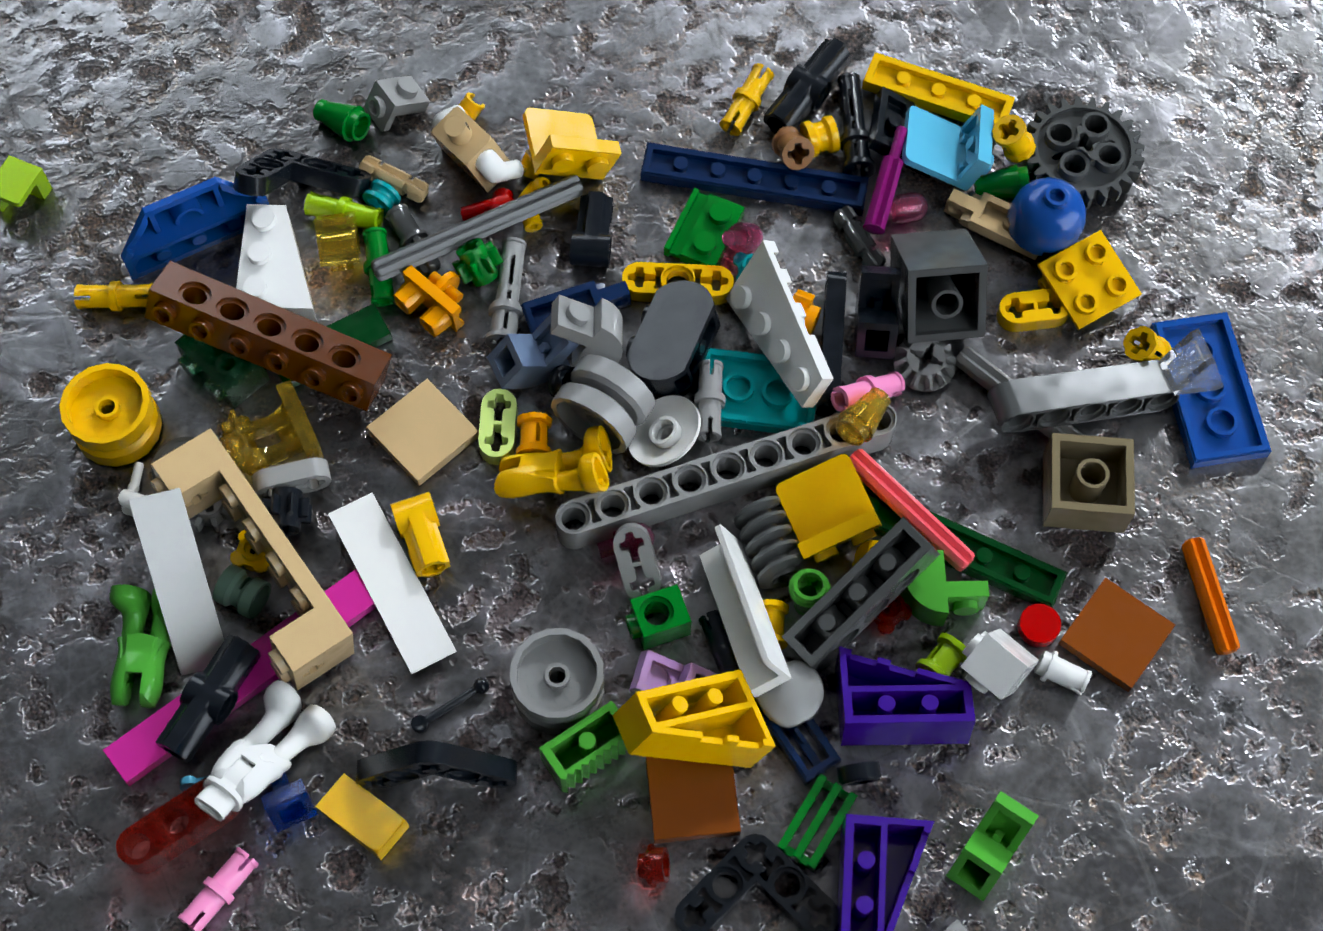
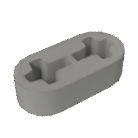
[252,457,332,500]
[613,523,661,599]

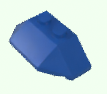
[121,177,269,280]

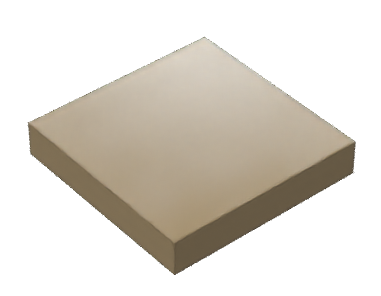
[366,378,479,486]

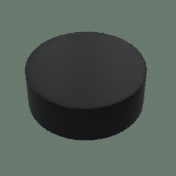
[837,761,882,786]

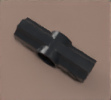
[764,38,852,134]
[156,634,261,763]

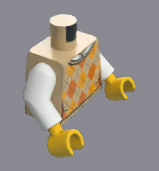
[431,92,539,193]

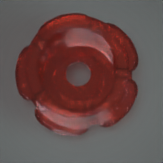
[637,843,670,887]

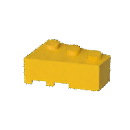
[613,669,776,768]

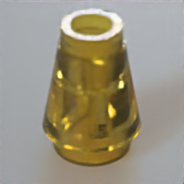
[836,387,891,446]

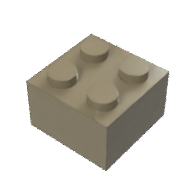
[1043,433,1135,533]

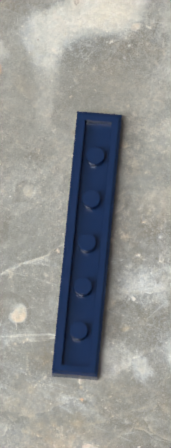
[640,142,869,216]

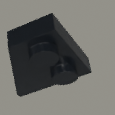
[868,87,930,179]

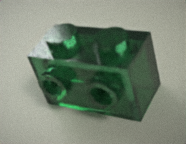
[175,334,270,410]

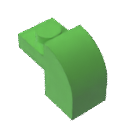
[900,550,989,627]
[946,791,1038,901]

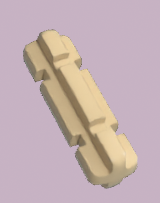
[359,155,429,203]

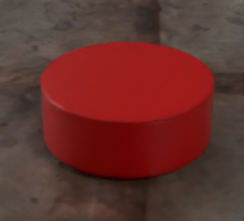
[1017,604,1061,648]

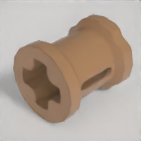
[771,126,815,170]

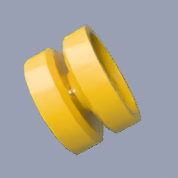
[59,363,162,467]

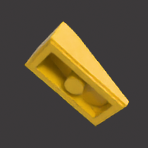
[315,774,409,861]

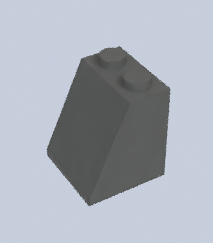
[891,229,988,343]

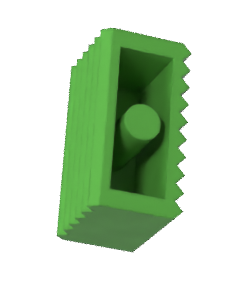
[539,701,627,793]

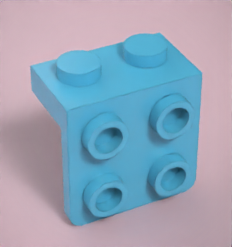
[902,104,994,191]

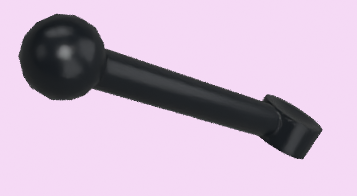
[411,677,490,734]

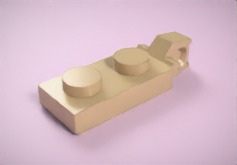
[944,189,1038,260]

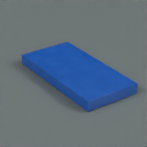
[1150,312,1272,469]

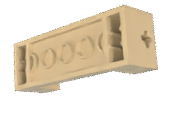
[150,428,354,691]

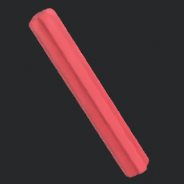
[849,449,975,572]

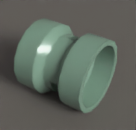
[213,564,271,619]

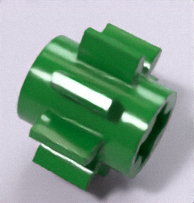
[452,238,503,287]

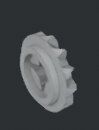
[893,338,956,392]

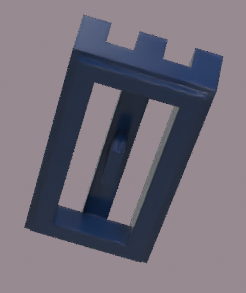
[762,711,842,786]

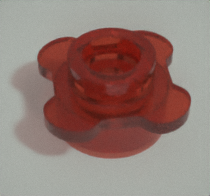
[873,595,912,635]

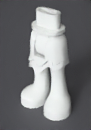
[194,680,336,821]

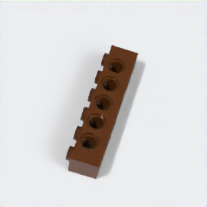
[145,261,392,411]

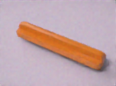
[1181,537,1240,655]

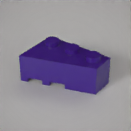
[835,646,976,746]
[836,814,934,931]

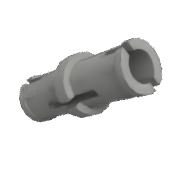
[694,359,726,442]

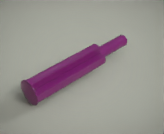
[863,126,907,235]

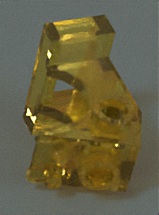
[219,380,325,476]

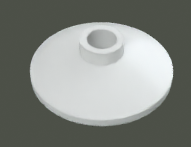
[628,395,701,467]

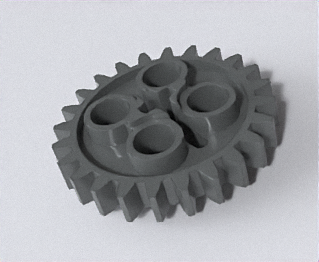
[1025,96,1145,209]

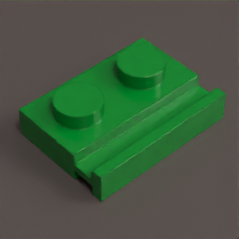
[664,187,745,266]

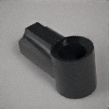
[570,191,613,268]

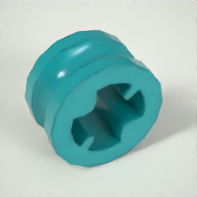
[362,179,401,216]

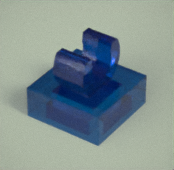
[260,772,318,832]

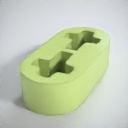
[478,388,518,465]

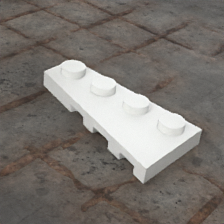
[726,240,834,408]

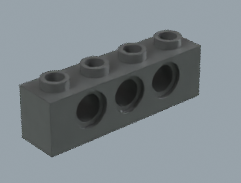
[782,517,940,672]

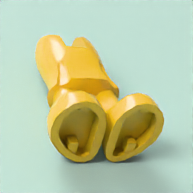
[494,425,612,498]

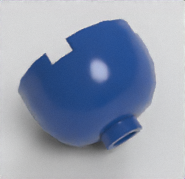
[1007,177,1087,256]

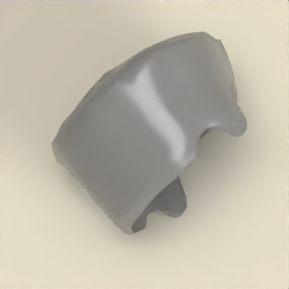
[756,660,824,728]

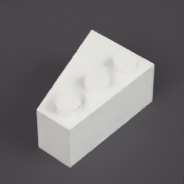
[236,204,318,323]

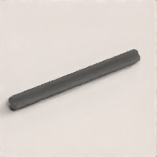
[371,175,584,281]

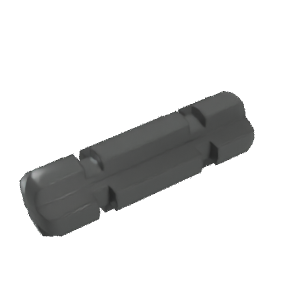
[833,206,886,267]

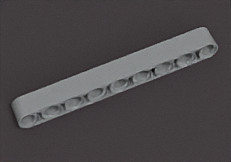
[555,402,897,549]

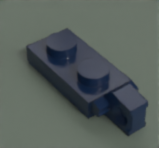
[521,280,631,334]

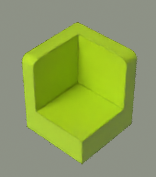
[0,155,53,212]

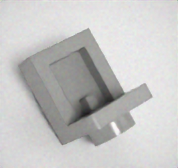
[364,76,430,132]

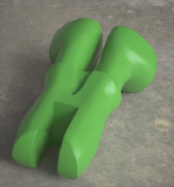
[109,584,172,708]

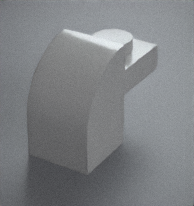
[551,294,623,366]

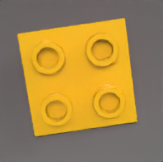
[1037,230,1142,330]

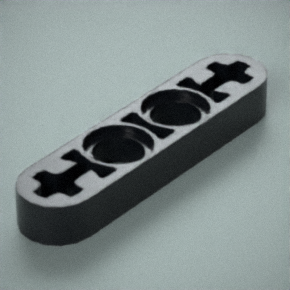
[817,271,847,411]

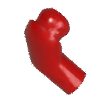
[461,187,514,221]

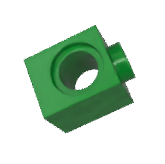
[625,584,692,650]

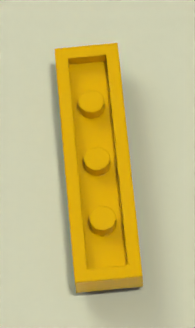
[862,52,1015,127]

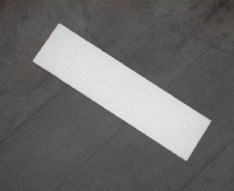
[128,488,224,676]
[328,492,457,675]

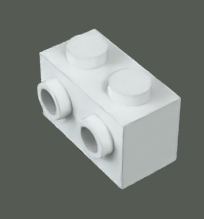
[960,629,1040,700]

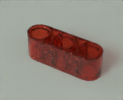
[116,777,239,874]

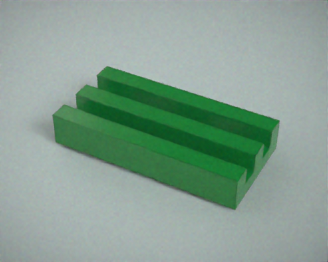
[777,773,858,872]

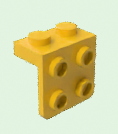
[523,108,622,180]
[776,454,882,564]

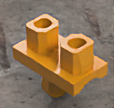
[393,265,464,337]

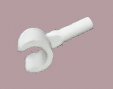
[118,462,146,517]

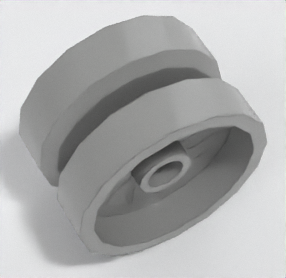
[551,354,656,454]
[510,628,604,735]

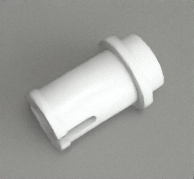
[1034,650,1092,696]

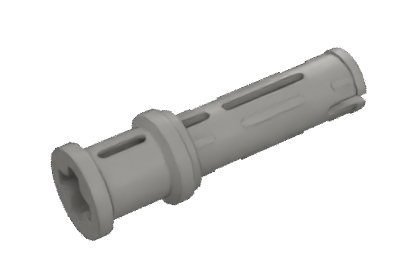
[485,237,527,349]

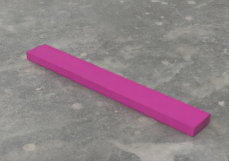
[103,569,377,787]

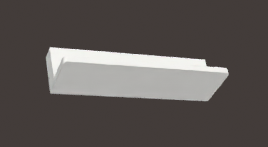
[699,524,792,698]

